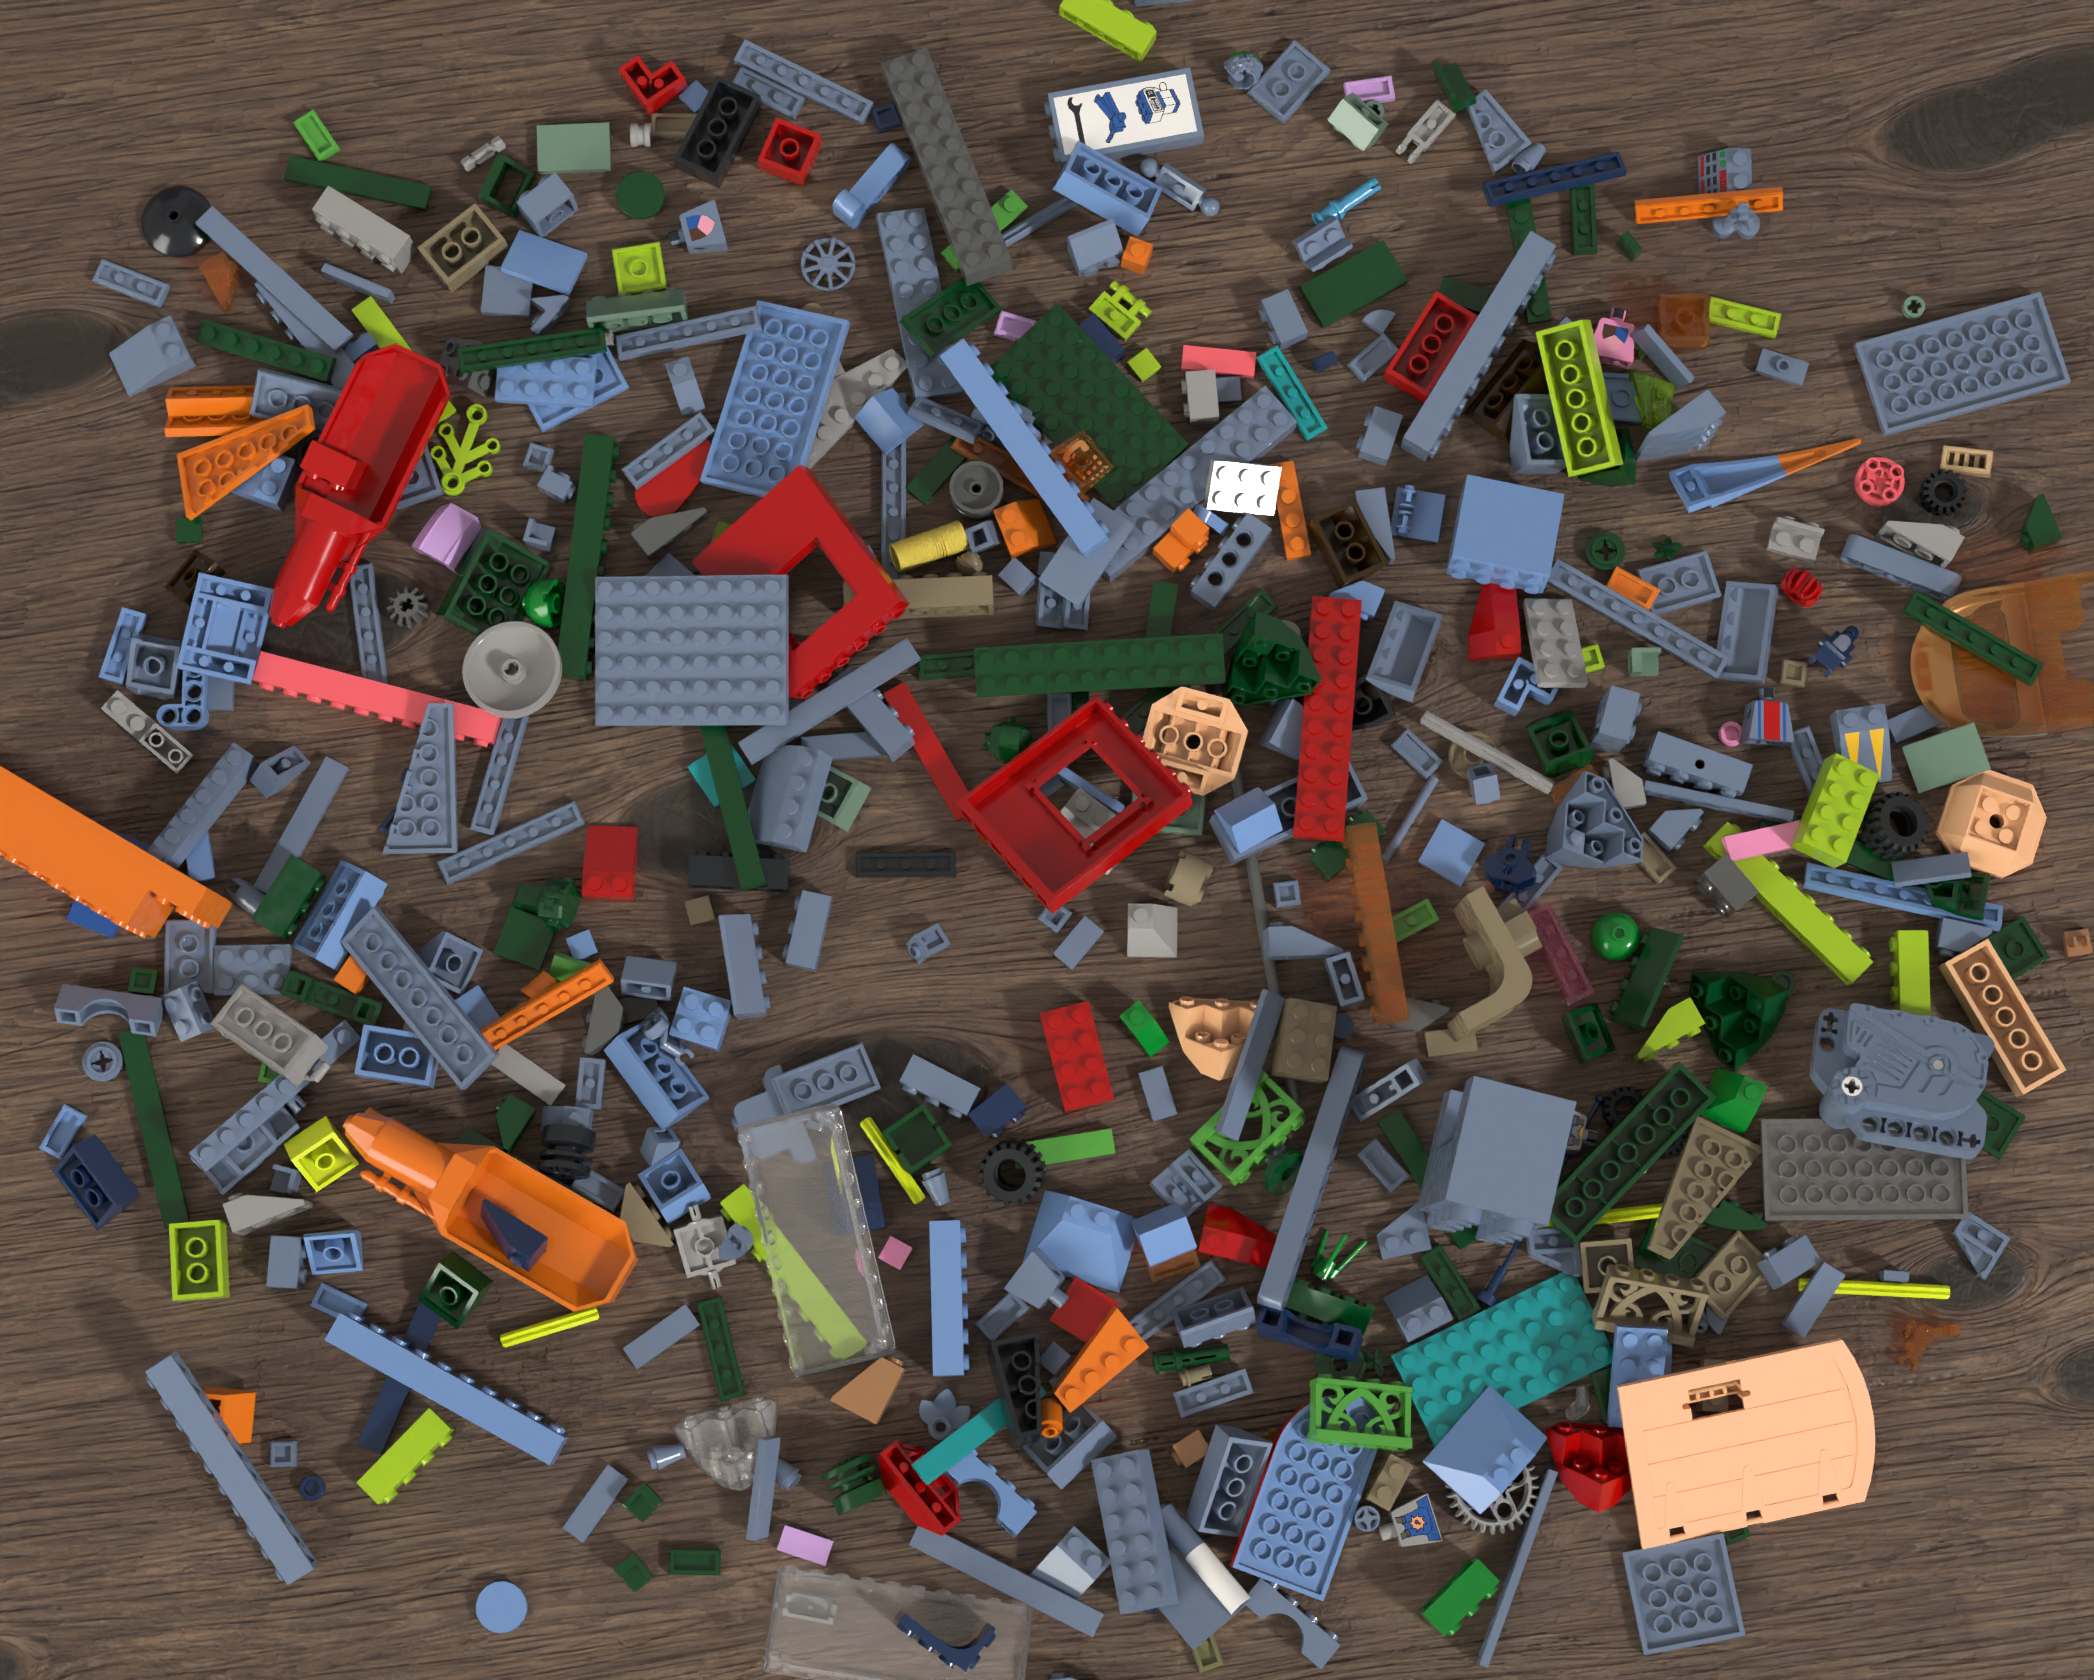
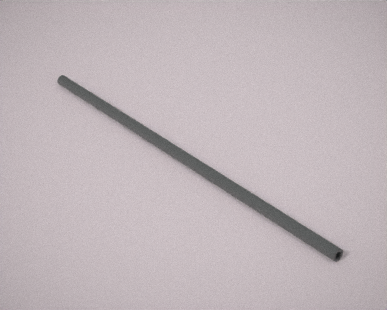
[1214,679,1301,1104]

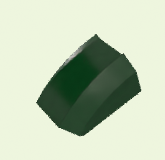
[1526,710,1592,778]

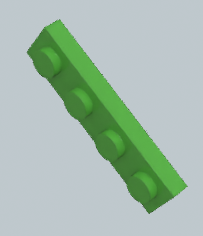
[941,189,1028,273]

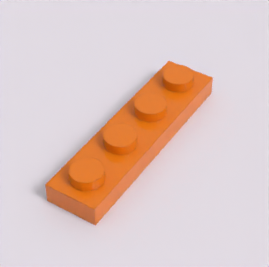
[1269,461,1311,561]

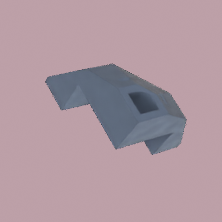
[1545,771,1644,869]

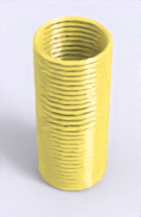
[889,520,969,573]

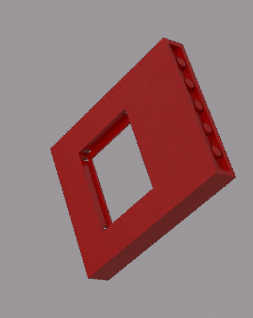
[692,465,910,699]
[956,695,1193,914]

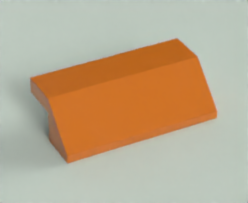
[164,385,267,437]

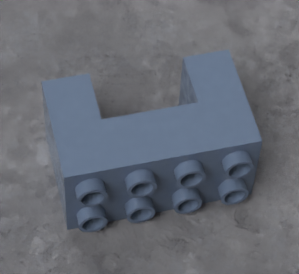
[1417,1076,1577,1246]

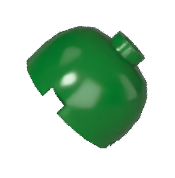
[522,579,565,628]
[1590,912,1640,962]

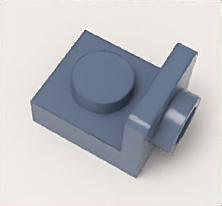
[906,923,951,964]

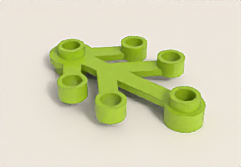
[430,404,501,496]

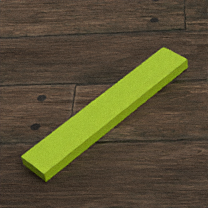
[351,296,457,425]

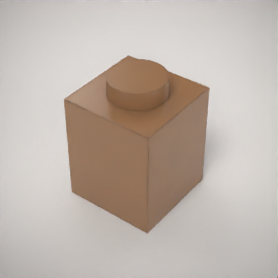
[1170,1430,1209,1468]

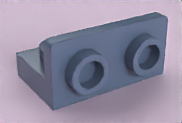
[1293,215,1353,272]

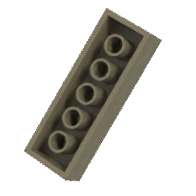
[843,572,994,620]

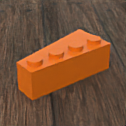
[1051,1305,1149,1413]

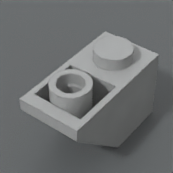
[1602,759,1646,810]

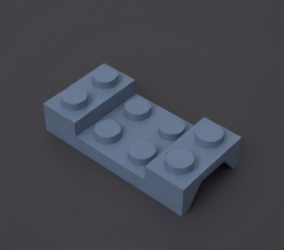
[190,1106,303,1197]

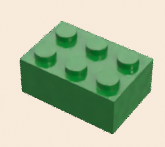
[1418,1557,1500,1636]

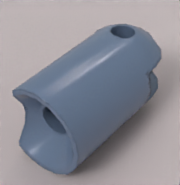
[225,877,265,915]

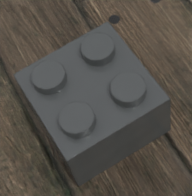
[1695,854,1759,918]

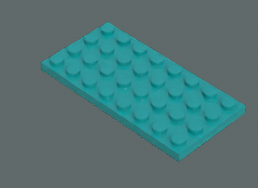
[1390,1272,1613,1447]

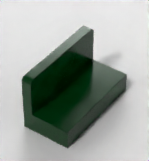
[1432,60,1477,113]

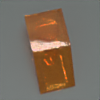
[198,251,240,313]

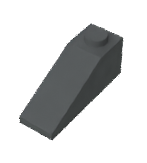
[630,507,709,561]

